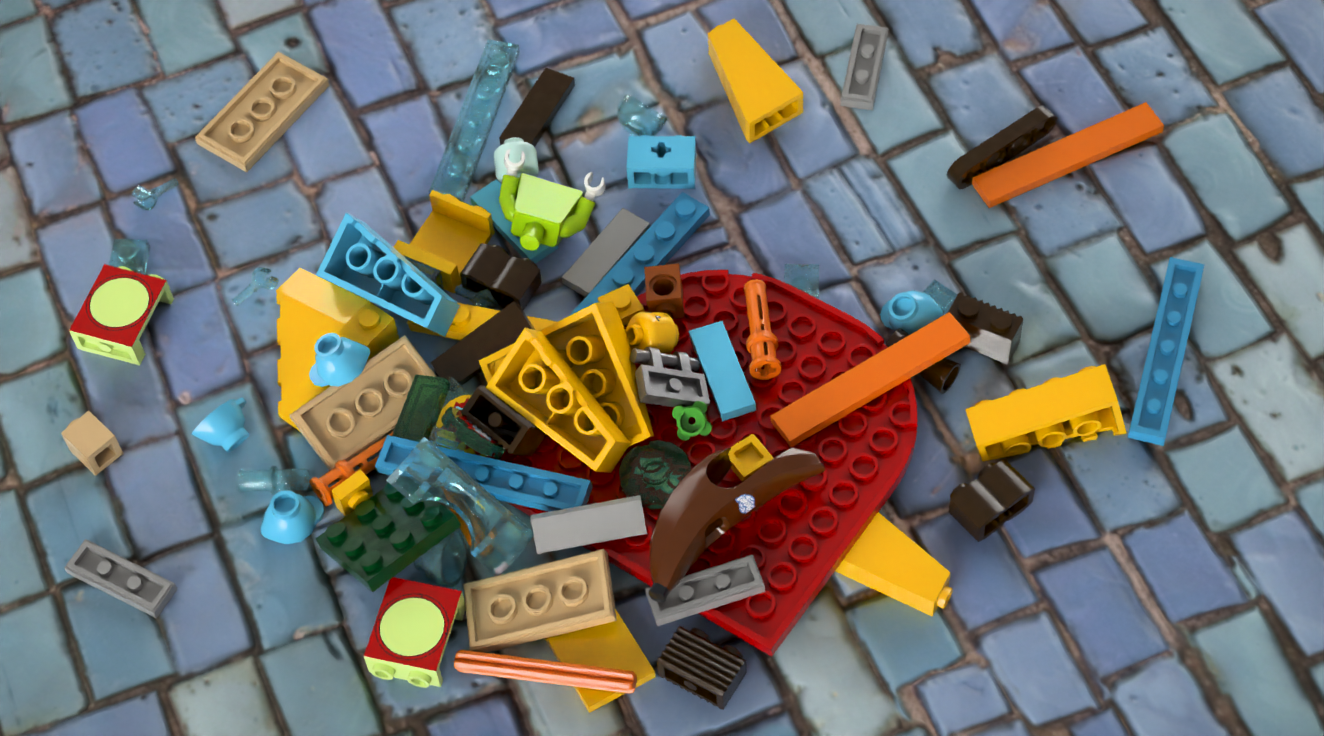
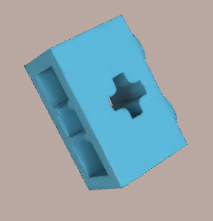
[626,135,696,189]

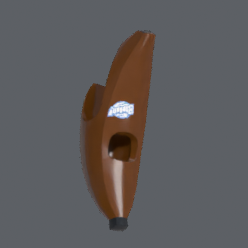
[648,447,825,602]

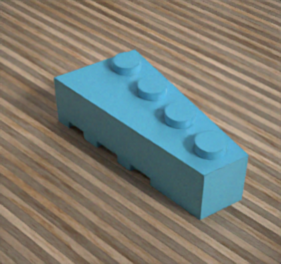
[316,213,460,337]

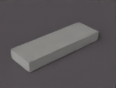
[840,24,889,110]
[562,208,650,297]
[530,495,647,554]
[64,539,177,618]
[645,554,765,626]

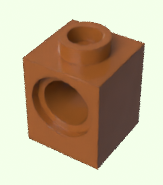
[644,264,685,319]

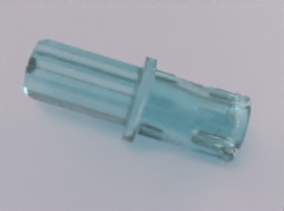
[237,466,311,495]

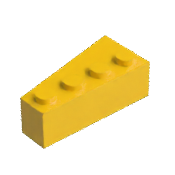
[485,328,631,473]
[965,364,1127,461]

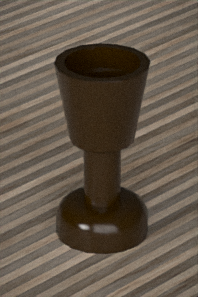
[886,328,961,394]

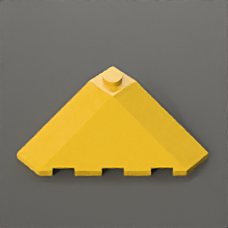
[276,268,399,432]
[479,302,654,448]

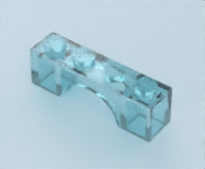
[386,436,534,576]

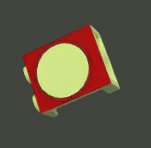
[69,264,174,365]
[364,577,466,688]

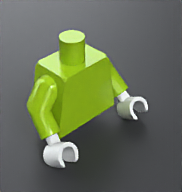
[499,149,606,251]

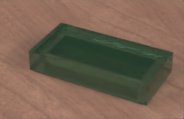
[392,375,451,444]

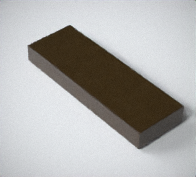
[499,67,575,147]
[430,301,535,392]

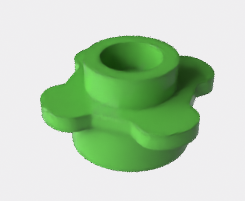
[672,401,712,441]

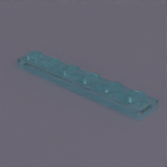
[429,39,520,202]

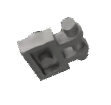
[630,347,710,407]

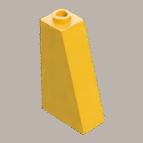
[708,18,803,143]
[836,512,953,617]

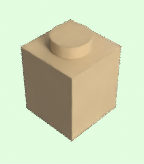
[61,411,124,476]

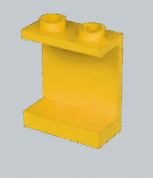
[393,190,495,293]

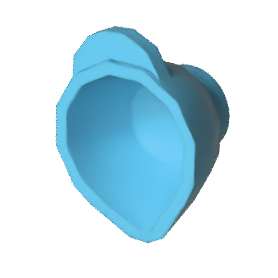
[880,290,943,335]
[309,333,370,387]
[192,398,250,453]
[260,490,325,544]

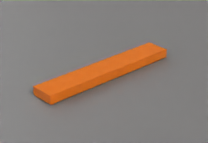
[972,102,1164,208]
[770,312,970,447]

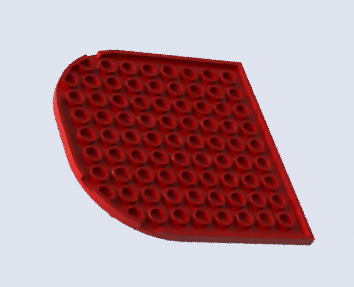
[487,270,918,657]

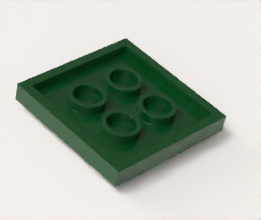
[315,477,461,592]

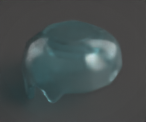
[617,95,667,136]

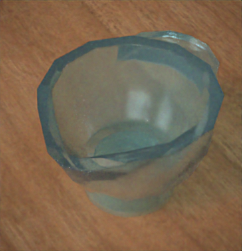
[414,528,467,589]

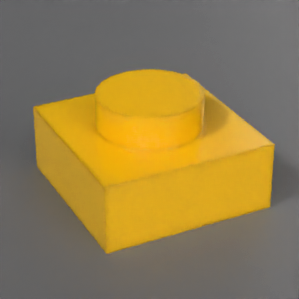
[597,284,645,326]
[728,434,774,482]
[331,469,373,516]

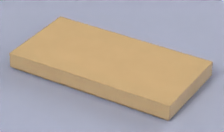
[195,51,330,172]
[290,335,447,471]
[463,549,617,653]

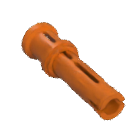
[744,279,781,380]
[309,425,413,507]

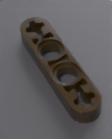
[947,105,1057,189]

